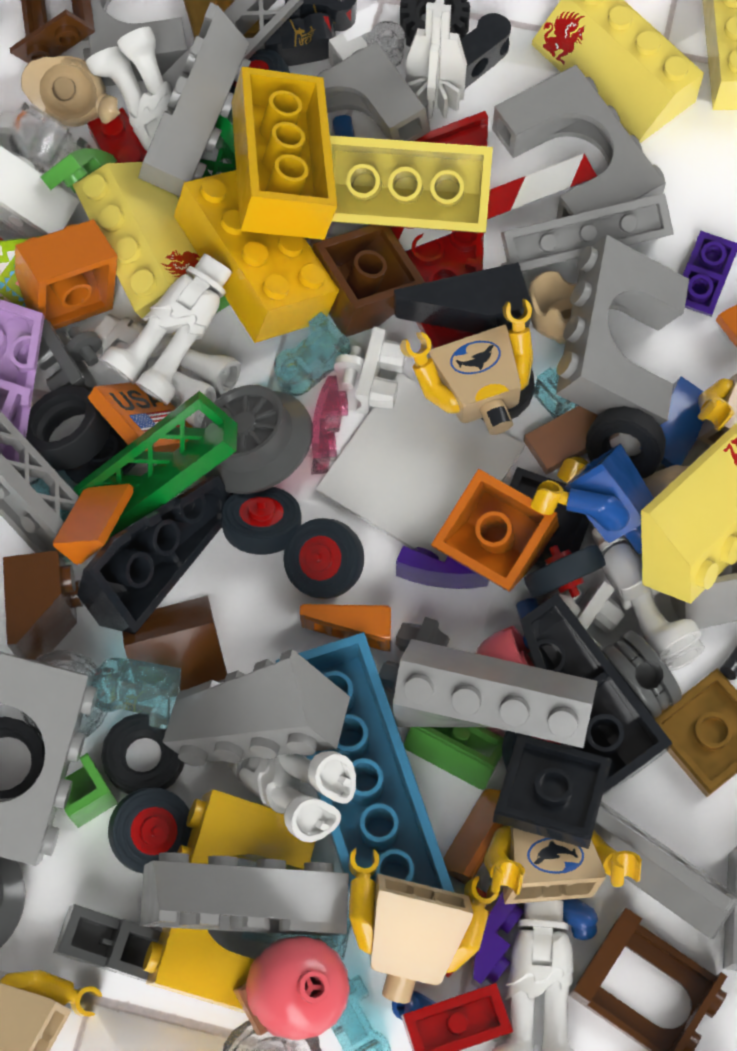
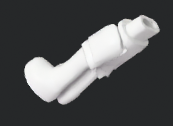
[86,26,172,151]
[100,253,233,405]
[94,314,241,428]
[592,528,705,671]
[228,751,356,843]
[492,900,574,1051]

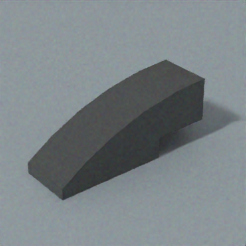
[53,904,161,982]

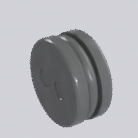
[602,630,682,720]

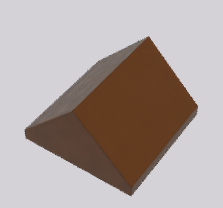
[122,595,227,704]

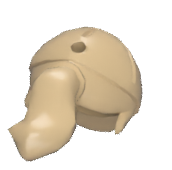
[21,56,120,127]

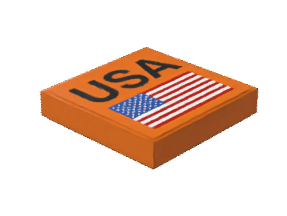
[87,382,193,452]

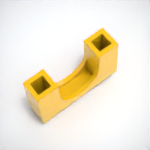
[143,789,316,1013]

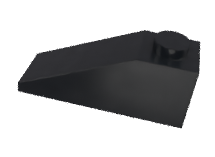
[394,262,533,334]

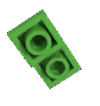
[40,148,117,193]

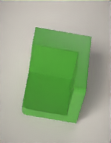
[64,753,118,828]

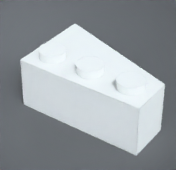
[0,146,80,238]

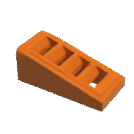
[300,604,391,652]

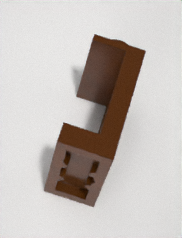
[9,0,95,63]
[569,908,728,1051]

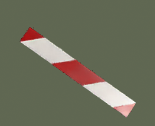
[391,153,597,251]

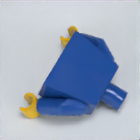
[531,443,654,554]

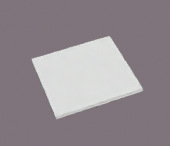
[315,372,526,562]

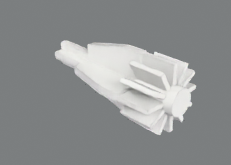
[405,0,467,120]

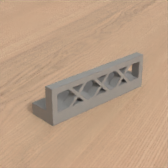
[162,0,304,92]
[500,193,674,271]
[0,411,79,558]
[594,801,737,939]

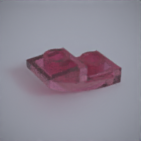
[310,375,348,475]

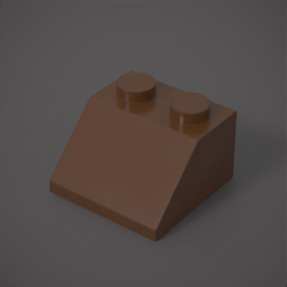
[312,225,425,338]
[3,550,83,662]

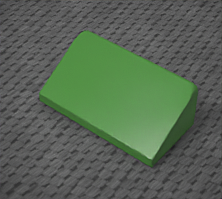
[404,727,503,790]

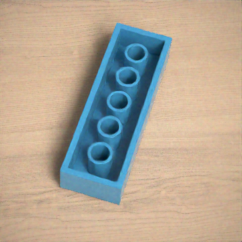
[275,632,454,894]

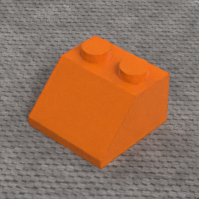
[15,219,117,330]
[431,469,559,592]

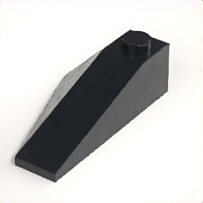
[77,475,231,634]
[520,593,673,796]

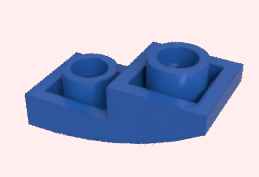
[639,376,704,467]

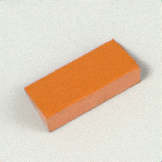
[53,483,134,565]
[443,789,504,885]

